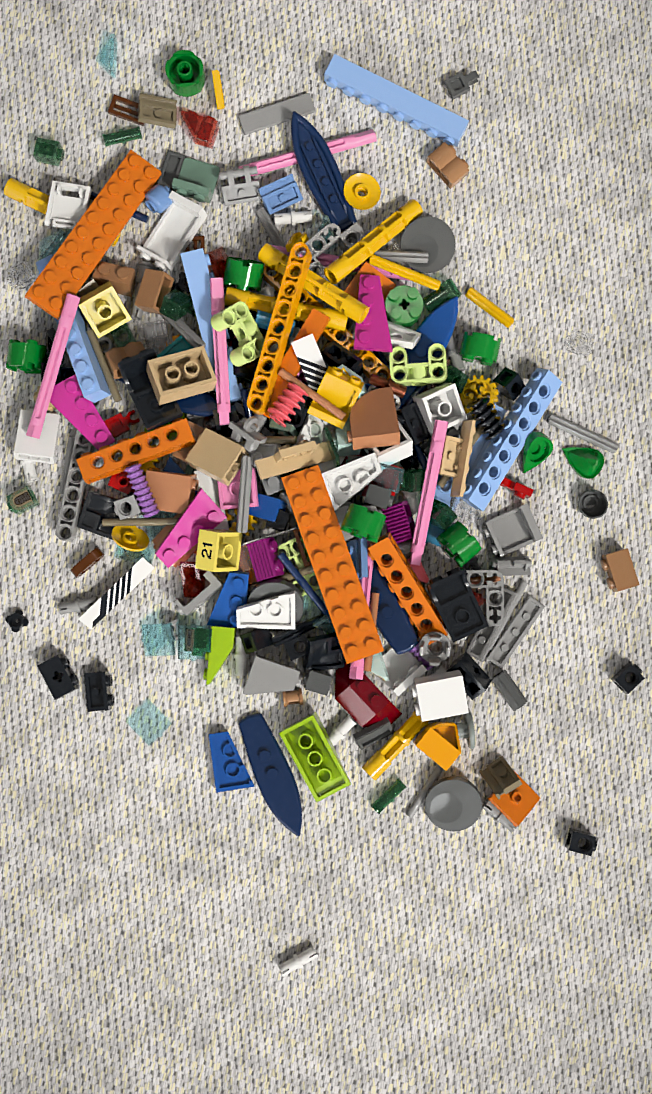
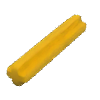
[465,287,514,328]

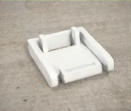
[45,180,92,230]

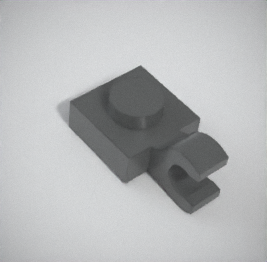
[444,70,479,100]

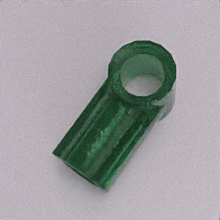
[422,278,462,313]

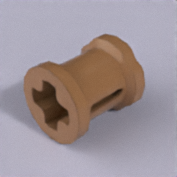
[282,688,303,707]

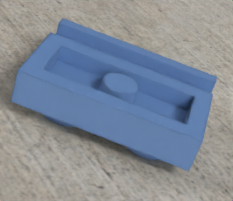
[258,174,303,215]
[346,538,368,579]

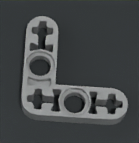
[298,223,341,286]
[466,570,504,627]

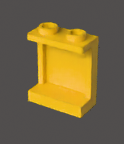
[307,366,364,429]

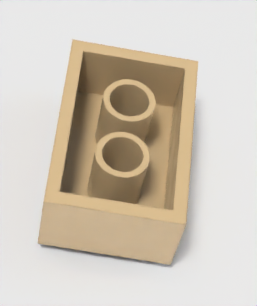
[146,346,217,405]

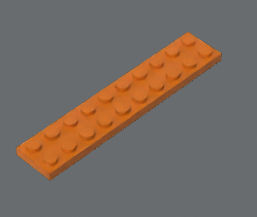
[25,150,162,320]
[281,465,384,664]

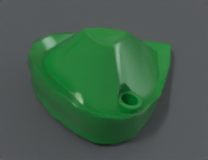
[522,431,553,473]
[562,447,605,479]

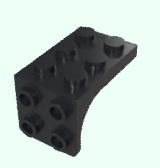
[118,349,183,432]
[426,567,489,643]

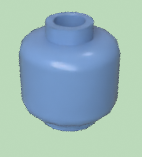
[145,184,173,213]

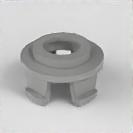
[419,631,451,666]

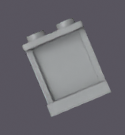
[482,503,543,558]
[174,571,224,616]

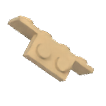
[439,420,476,497]
[254,440,332,480]

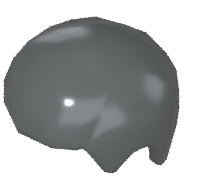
[577,489,609,519]

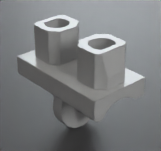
[228,416,267,452]

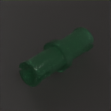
[103,126,142,147]
[370,778,407,814]

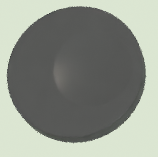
[400,217,456,273]
[247,579,304,631]
[425,776,482,832]

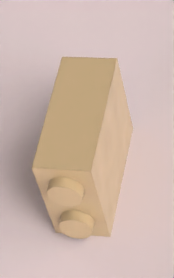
[185,428,249,486]

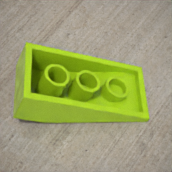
[279,711,351,803]

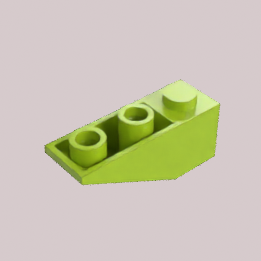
[203,626,236,685]

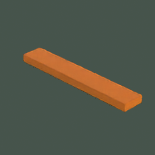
[254,308,331,419]

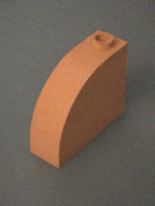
[347,387,400,450]

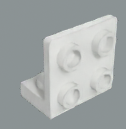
[383,648,427,696]

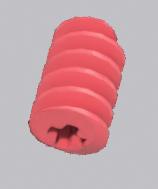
[268,383,309,428]

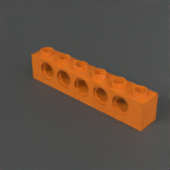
[76,418,196,484]
[367,532,448,645]

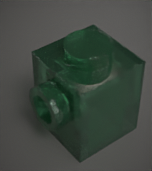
[33,137,65,166]

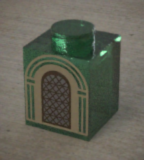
[6,486,40,515]
[184,628,212,656]

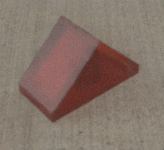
[208,247,228,287]
[179,561,207,598]

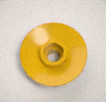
[343,173,381,210]
[111,526,149,551]

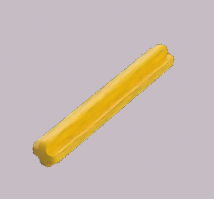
[369,254,441,291]

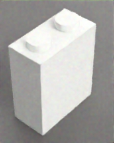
[14,408,61,464]
[411,670,469,722]

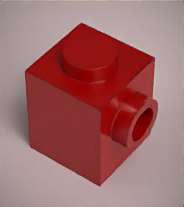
[108,471,135,495]

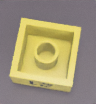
[78,281,132,338]
[195,529,242,572]

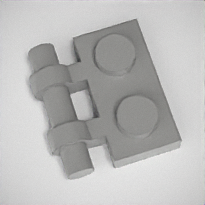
[219,165,262,206]

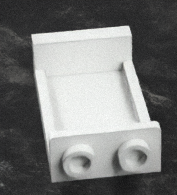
[136,191,208,272]

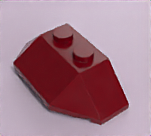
[335,662,402,727]

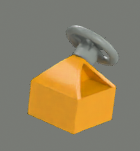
[413,710,475,771]

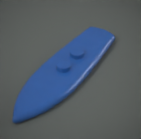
[394,296,458,409]

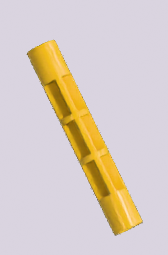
[4,178,121,247]
[324,199,423,284]
[258,243,370,324]
[224,287,348,331]
[362,710,430,781]

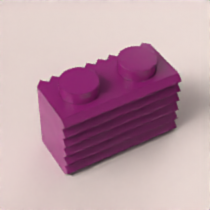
[382,501,415,544]
[246,537,284,582]

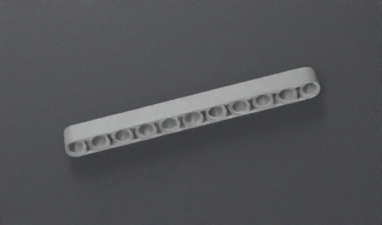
[56,336,115,542]

